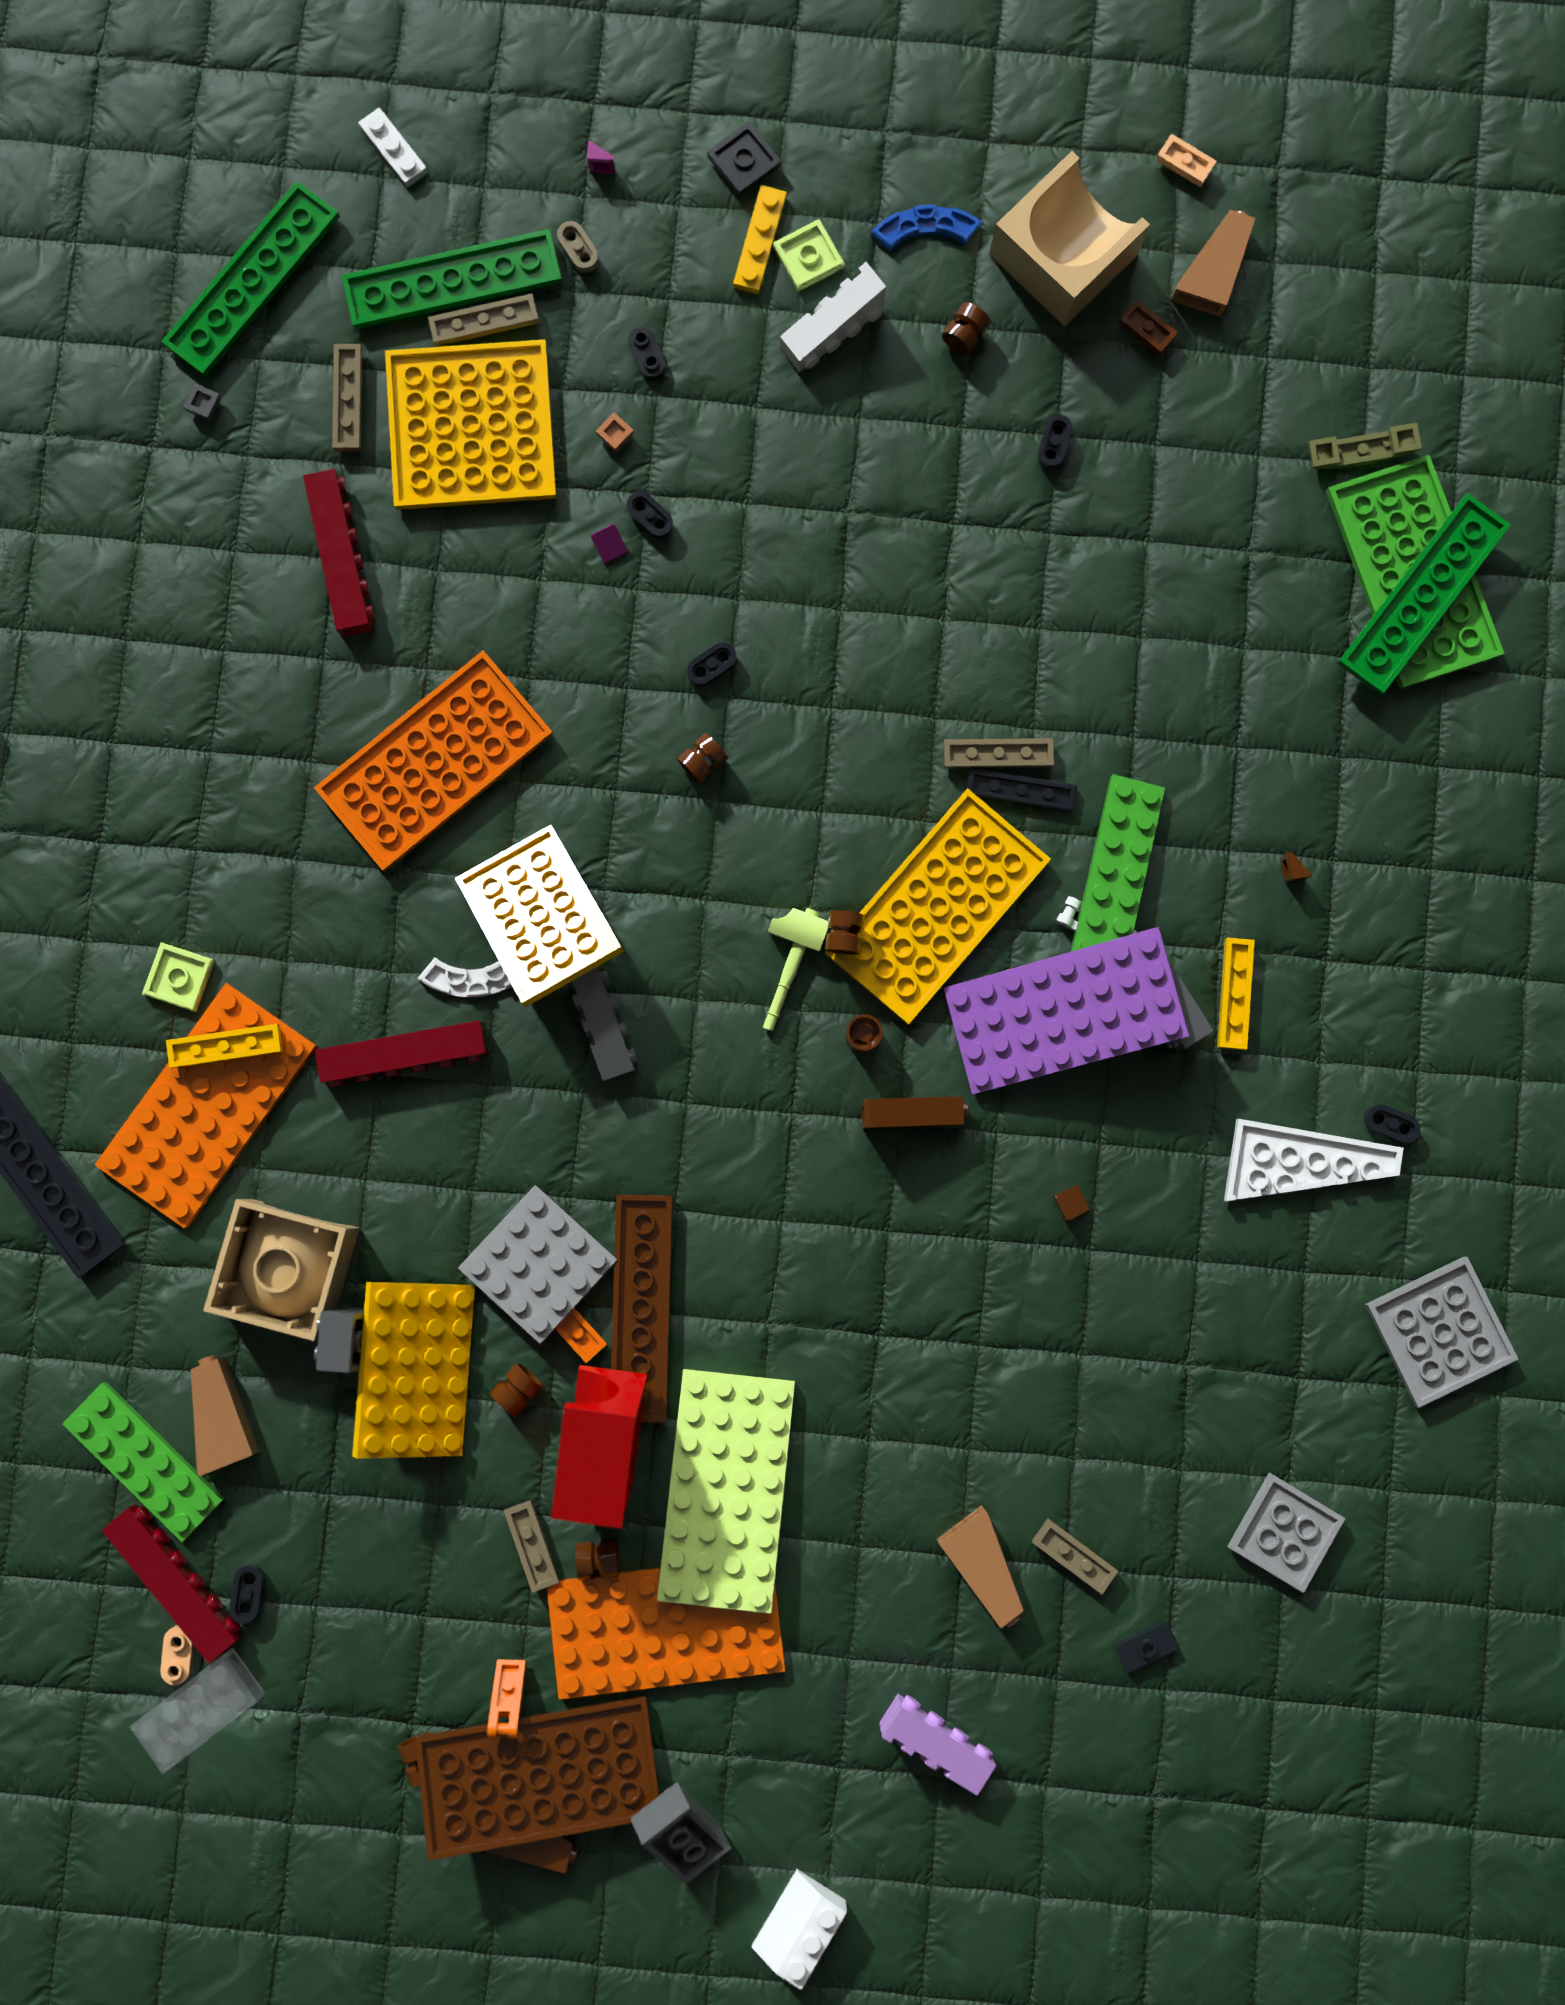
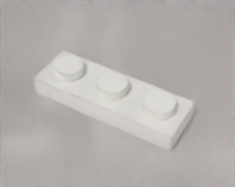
[358,108,428,188]

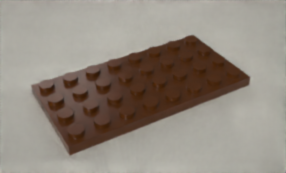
[415,1696,659,1861]

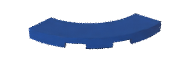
[871,205,983,252]

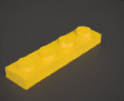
[733,185,786,295]
[1217,938,1255,1050]
[166,1024,283,1069]

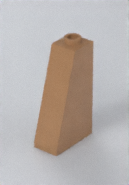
[1171,210,1255,317]
[191,1355,260,1476]
[937,1505,1023,1628]

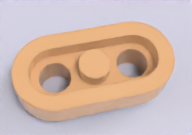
[161,1625,195,1685]

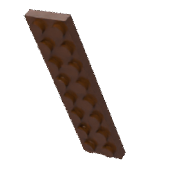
[611,1195,673,1423]

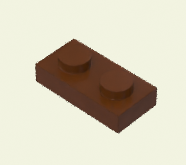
[1118,299,1178,356]

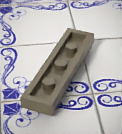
[428,294,539,347]
[332,344,363,452]
[943,738,1054,769]

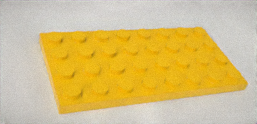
[825,788,1051,1025]

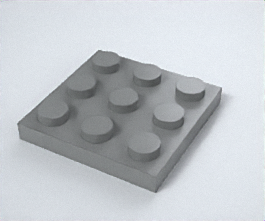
[1227,1473,1345,1593]

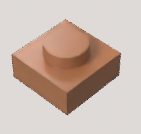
[596,412,634,452]

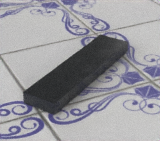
[965,768,1077,813]

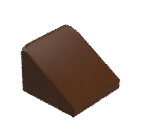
[1280,852,1312,883]
[1052,1184,1090,1222]

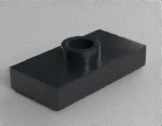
[1114,1621,1178,1673]

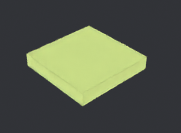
[773,219,844,292]
[142,942,215,1012]

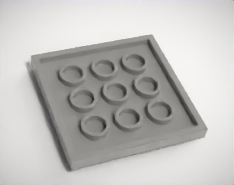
[458,1185,617,1344]
[1365,1257,1518,1408]

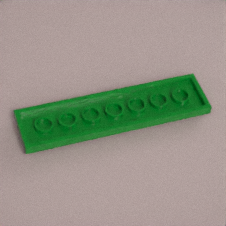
[161,181,340,377]
[341,229,562,330]
[1337,493,1511,696]

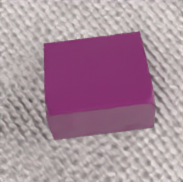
[587,141,616,174]
[591,524,628,565]

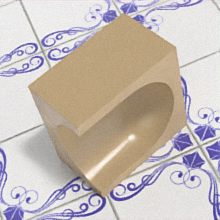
[989,151,1150,326]
[203,1199,360,1341]

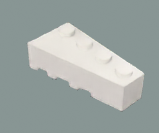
[780,262,886,372]

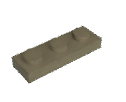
[504,1499,560,1593]
[1032,1518,1118,1594]

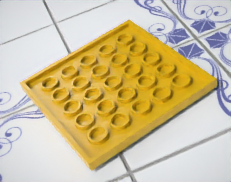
[385,340,557,510]

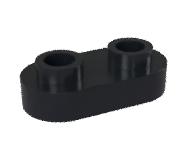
[628,327,666,381]
[1037,415,1072,469]
[626,491,673,539]
[687,642,737,687]
[1364,1104,1420,1143]
[229,1564,265,1624]

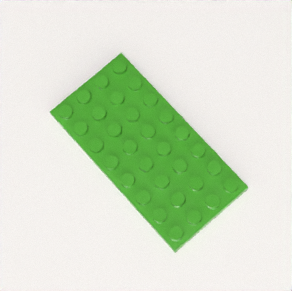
[1326,455,1505,690]

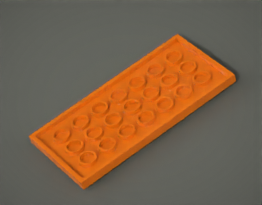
[314,650,553,872]
[95,983,318,1229]
[547,1568,785,1699]

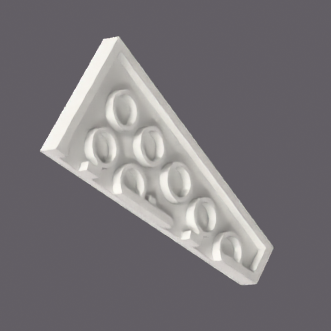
[1224,1119,1404,1201]

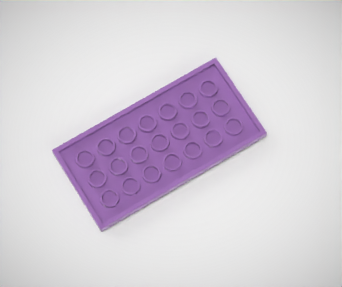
[944,927,1190,1094]

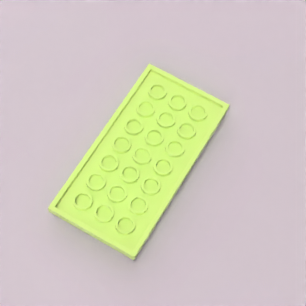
[657,1369,795,1613]

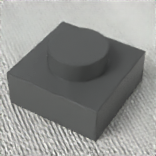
[183,384,222,422]

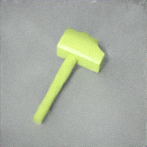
[763,908,828,1031]

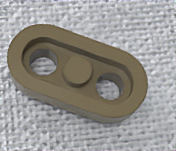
[557,221,599,273]

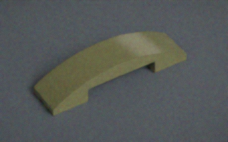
[1308,423,1422,469]

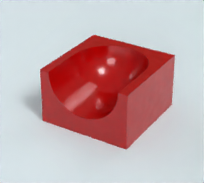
[551,1365,647,1528]

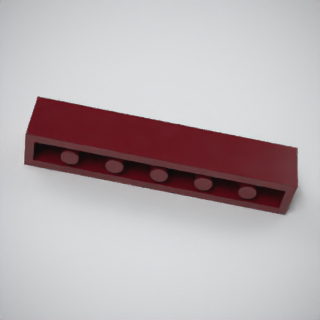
[303,468,376,638]
[315,1020,489,1088]
[101,1503,243,1664]

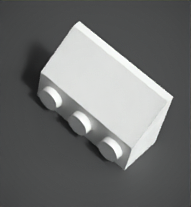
[752,1869,847,1989]

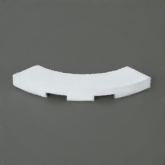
[417,958,512,998]

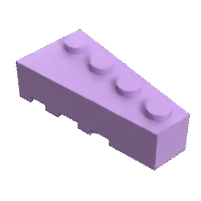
[879,1694,996,1795]

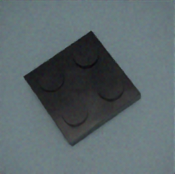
[707,121,781,197]

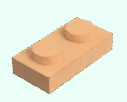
[1156,134,1216,188]

